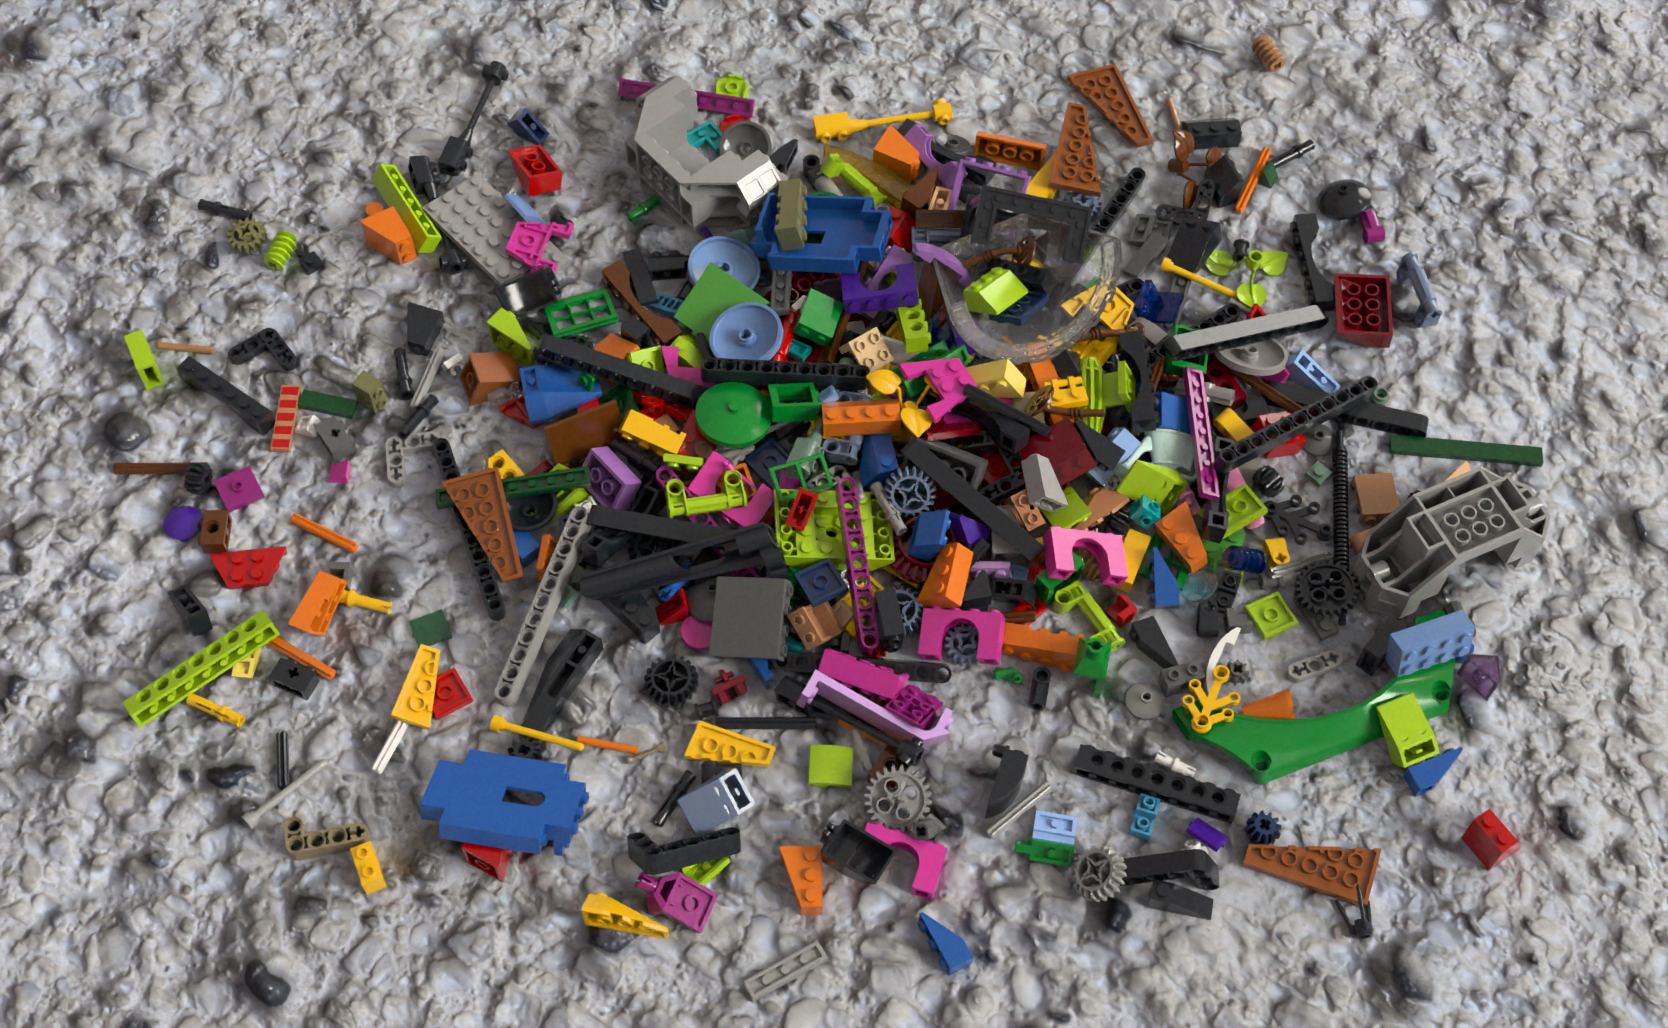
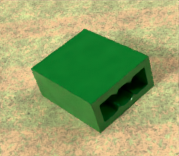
[792,288,844,347]

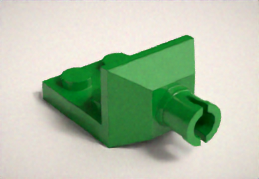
[1073,637,1112,698]

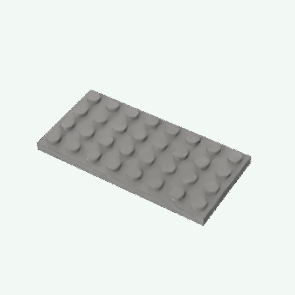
[422,173,570,285]

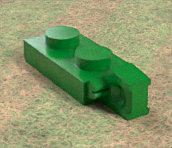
[1014,838,1074,867]

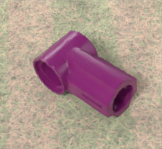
[1358,209,1385,243]

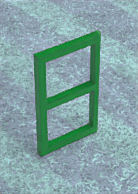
[768,453,834,502]

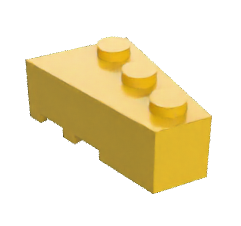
[617,409,686,458]

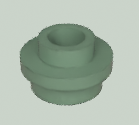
[1371,387,1390,405]

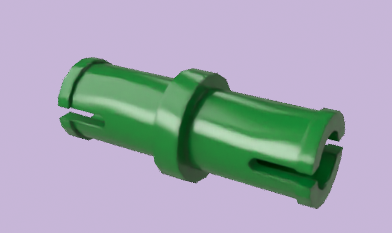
[626,195,661,223]

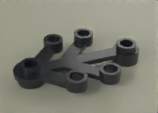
[1263,494,1334,545]

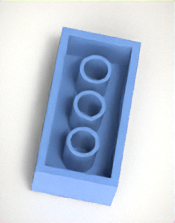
[1385,610,1475,677]

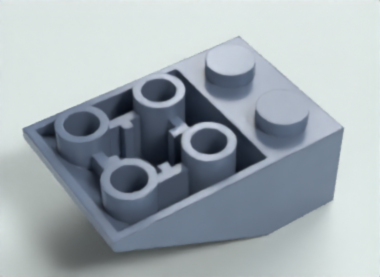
[676,768,755,836]

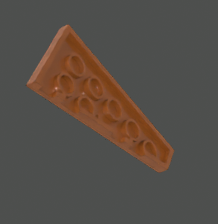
[1067,64,1153,148]
[1048,102,1101,197]
[441,467,524,583]
[1242,844,1382,908]

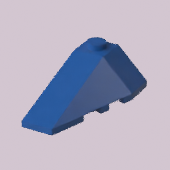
[859,433,899,489]

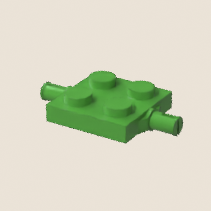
[1202,531,1246,575]

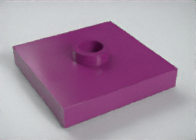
[213,465,265,513]

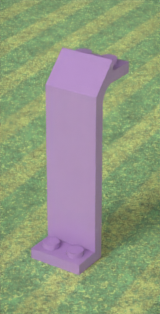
[796,669,953,748]

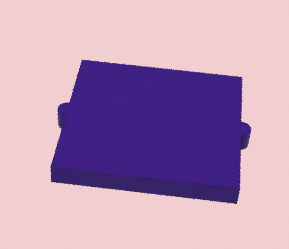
[1185,817,1229,852]

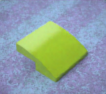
[807,745,853,789]
[678,833,730,886]

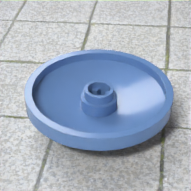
[687,236,760,290]
[709,302,783,360]

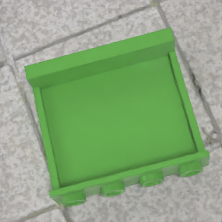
[674,262,771,346]

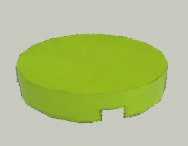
[715,74,749,98]

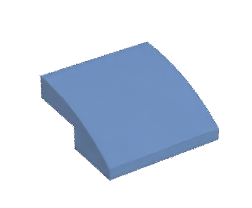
[504,194,547,224]

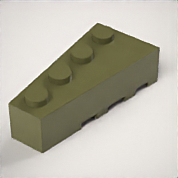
[775,178,807,251]

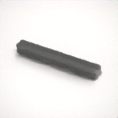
[1268,552,1334,579]

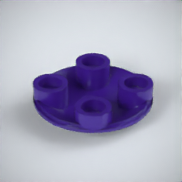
[163,506,202,542]

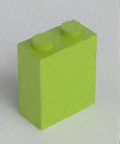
[124,329,165,390]

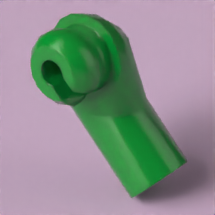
[994,667,1023,685]

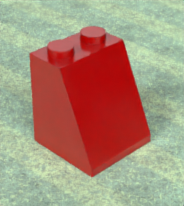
[1461,808,1521,871]
[461,842,509,882]

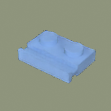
[1032,810,1078,845]

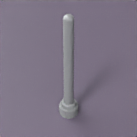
[850,470,864,501]
[241,759,328,830]

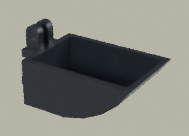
[493,263,562,319]
[985,744,1029,819]
[820,819,898,885]

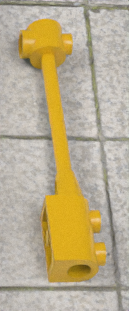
[813,99,952,143]

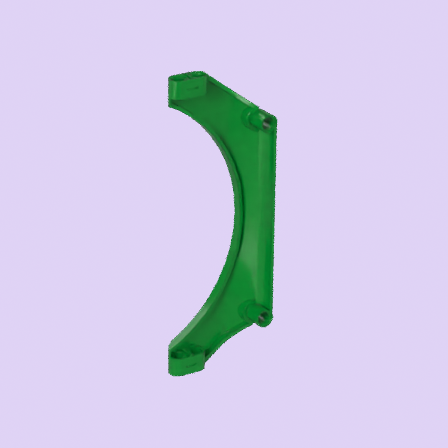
[1172,609,1455,785]

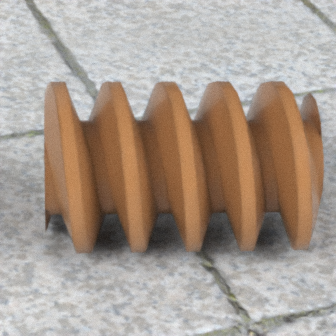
[1252,35,1287,72]
[1072,547,1101,584]

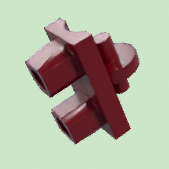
[709,669,748,705]

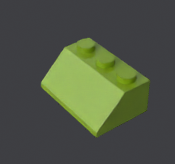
[963,267,1028,315]

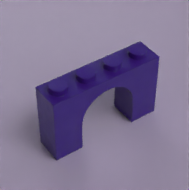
[841,263,919,315]

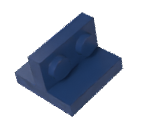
[794,558,848,608]

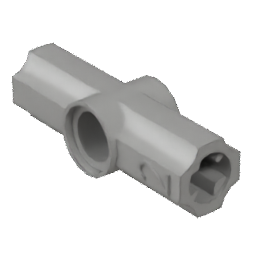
[1176,378,1235,406]

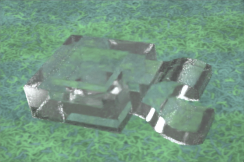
[487,381,523,408]

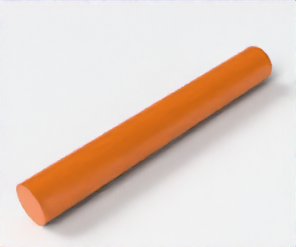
[577,736,638,754]

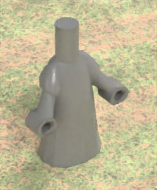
[705,445,756,466]

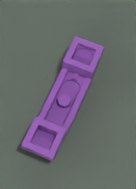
[913,243,972,287]

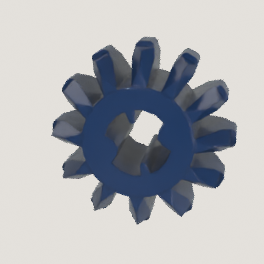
[1245,810,1282,845]

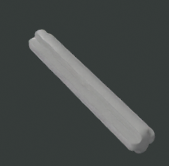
[410,348,445,411]
[986,782,1052,839]

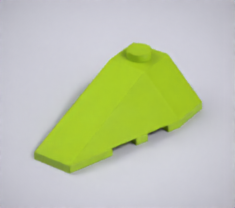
[669,334,715,368]

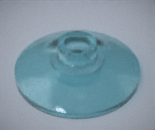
[1181,569,1218,602]

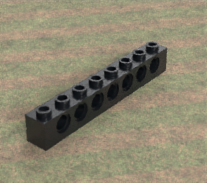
[1072,744,1241,824]

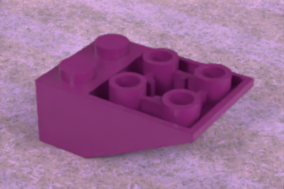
[884,684,944,730]

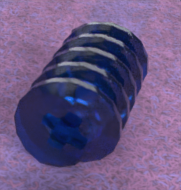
[1223,545,1267,574]

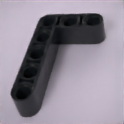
[627,827,741,875]
[1120,849,1220,890]

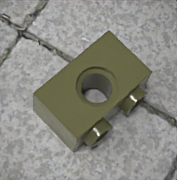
[351,370,387,414]

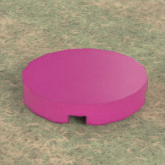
[681,616,712,651]

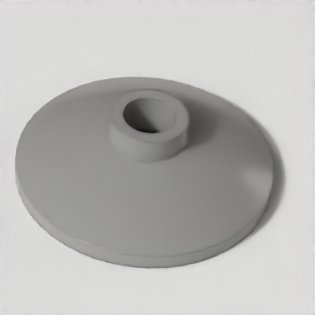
[1125,682,1166,720]

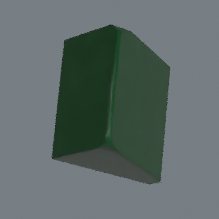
[1259,161,1278,188]

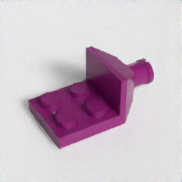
[635,871,718,934]

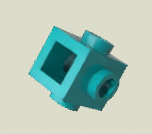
[1129,494,1161,530]

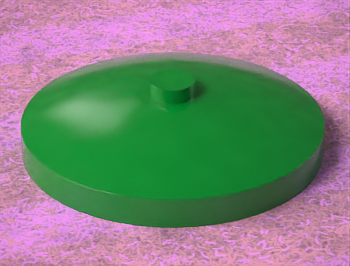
[695,382,771,448]

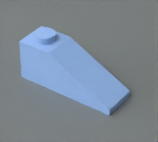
[1285,350,1341,394]

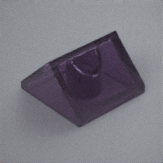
[1457,654,1501,701]

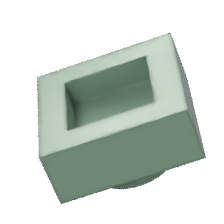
[1304,461,1332,487]
[559,582,580,609]

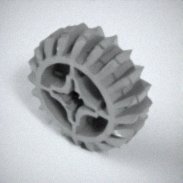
[1071,844,1127,902]

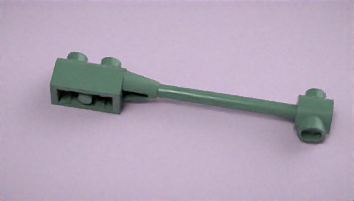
[786,358,856,480]

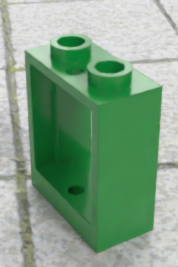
[1164,324,1208,376]
[767,382,822,422]
[1034,551,1085,607]

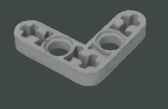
[385,431,440,488]

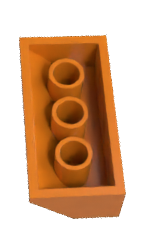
[974,131,1048,171]
[821,399,901,437]

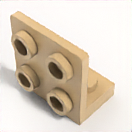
[839,327,894,373]

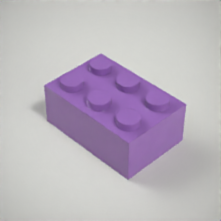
[582,446,642,511]

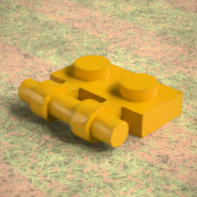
[1043,376,1089,409]

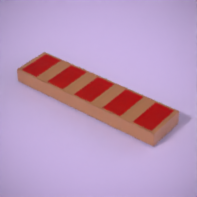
[270,385,302,453]

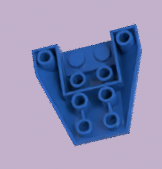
[520,364,602,424]

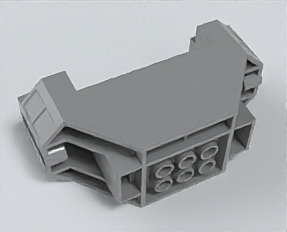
[624,74,788,228]
[1352,466,1551,619]

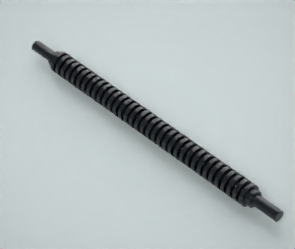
[1332,430,1350,626]

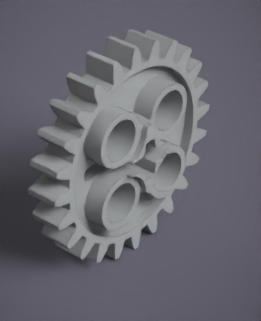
[864,764,932,832]

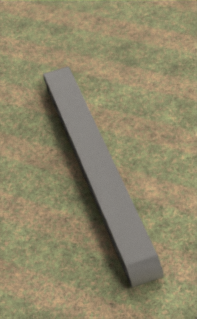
[494,506,592,707]

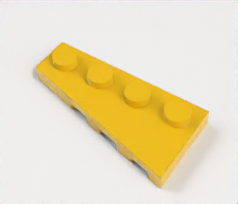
[391,644,440,731]
[684,720,776,768]

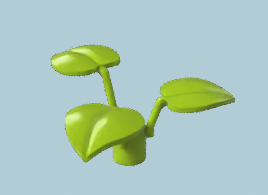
[1204,250,1288,308]

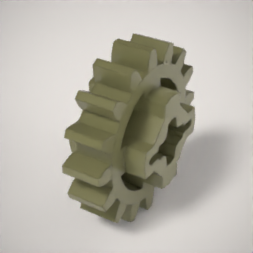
[227,218,268,254]

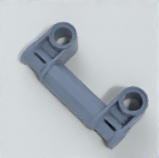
[911,226,983,262]
[1396,252,1442,328]
[823,391,873,466]

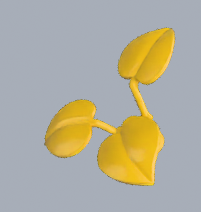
[866,370,937,438]

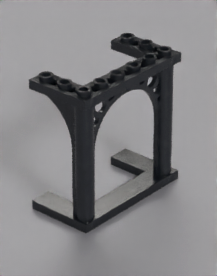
[958,185,1093,269]

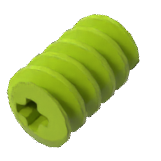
[264,230,297,271]

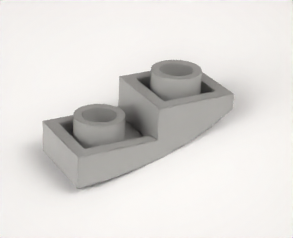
[1126,317,1168,348]

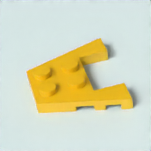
[1060,279,1134,355]

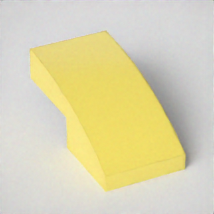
[231,648,261,679]

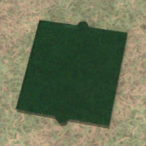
[409,609,453,648]

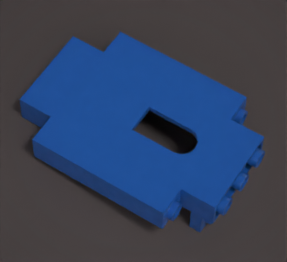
[750,193,893,274]
[420,749,589,856]

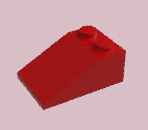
[508,144,562,196]

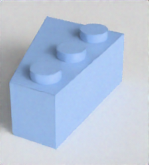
[1086,427,1141,486]

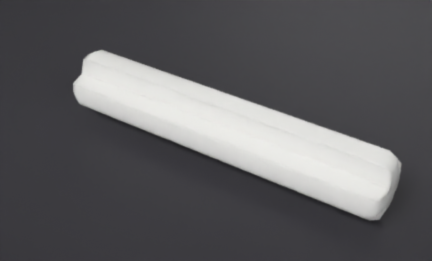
[371,720,409,774]

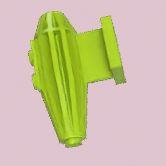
[1067,357,1136,434]

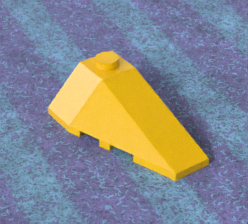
[581,893,670,940]

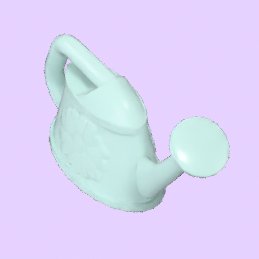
[1113,428,1196,483]

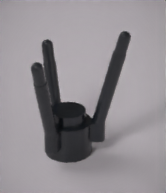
[1335,884,1373,939]

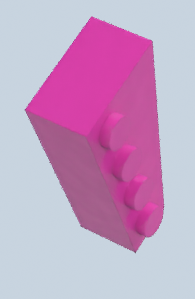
[818,649,909,702]

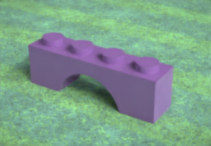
[904,124,968,189]
[864,244,913,319]

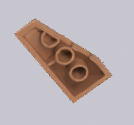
[1071,486,1130,531]

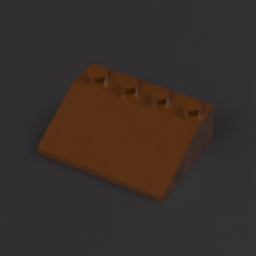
[544,399,628,469]

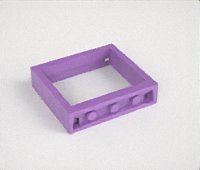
[948,157,1031,240]

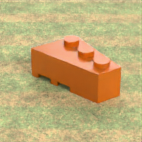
[288,570,348,636]
[779,846,822,915]

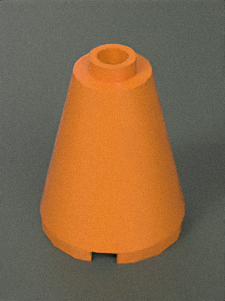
[1238,689,1295,719]

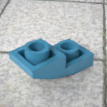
[1129,793,1161,841]

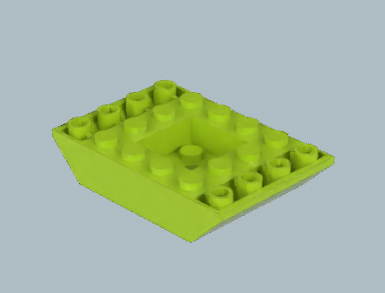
[773,489,895,571]

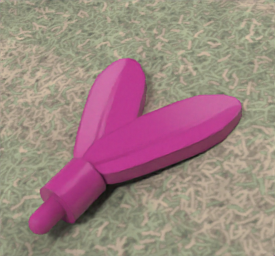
[722,461,757,489]

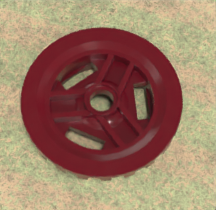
[890,512,965,585]

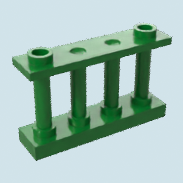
[891,339,971,398]

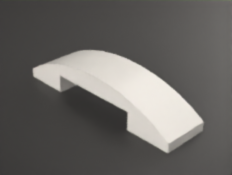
[1203,627,1241,697]

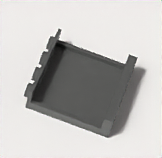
[709,576,793,662]

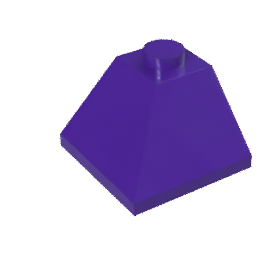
[940,509,991,549]

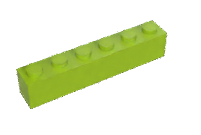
[372,164,442,253]

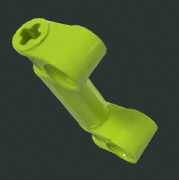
[820,153,889,206]
[665,470,747,519]
[1052,580,1125,653]

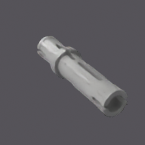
[870,482,908,536]

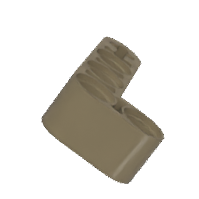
[283,816,372,861]

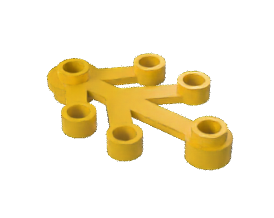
[1182,665,1240,733]

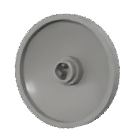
[1214,339,1288,376]

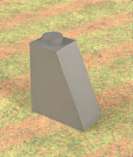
[1021,454,1068,513]

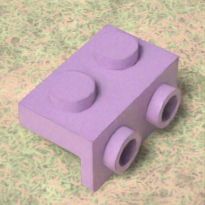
[970,561,1012,581]

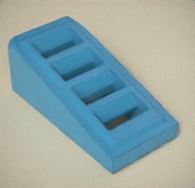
[648,292,684,322]

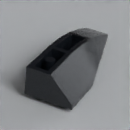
[519,629,604,741]

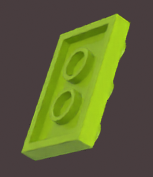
[663,453,705,473]
[1197,483,1268,539]

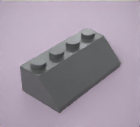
[901,435,989,492]

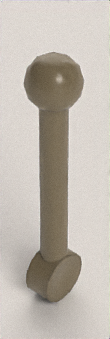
[625,744,666,764]

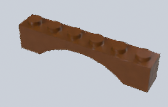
[601,260,682,349]

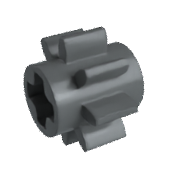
[1226,659,1249,686]

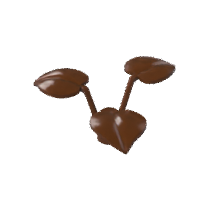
[1168,130,1223,210]

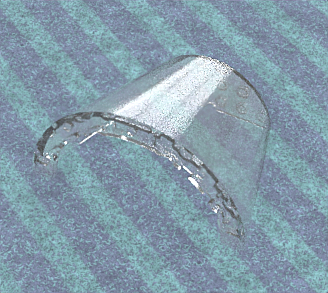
[933,213,1122,365]

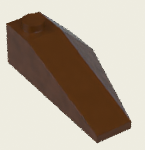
[918,258,959,327]

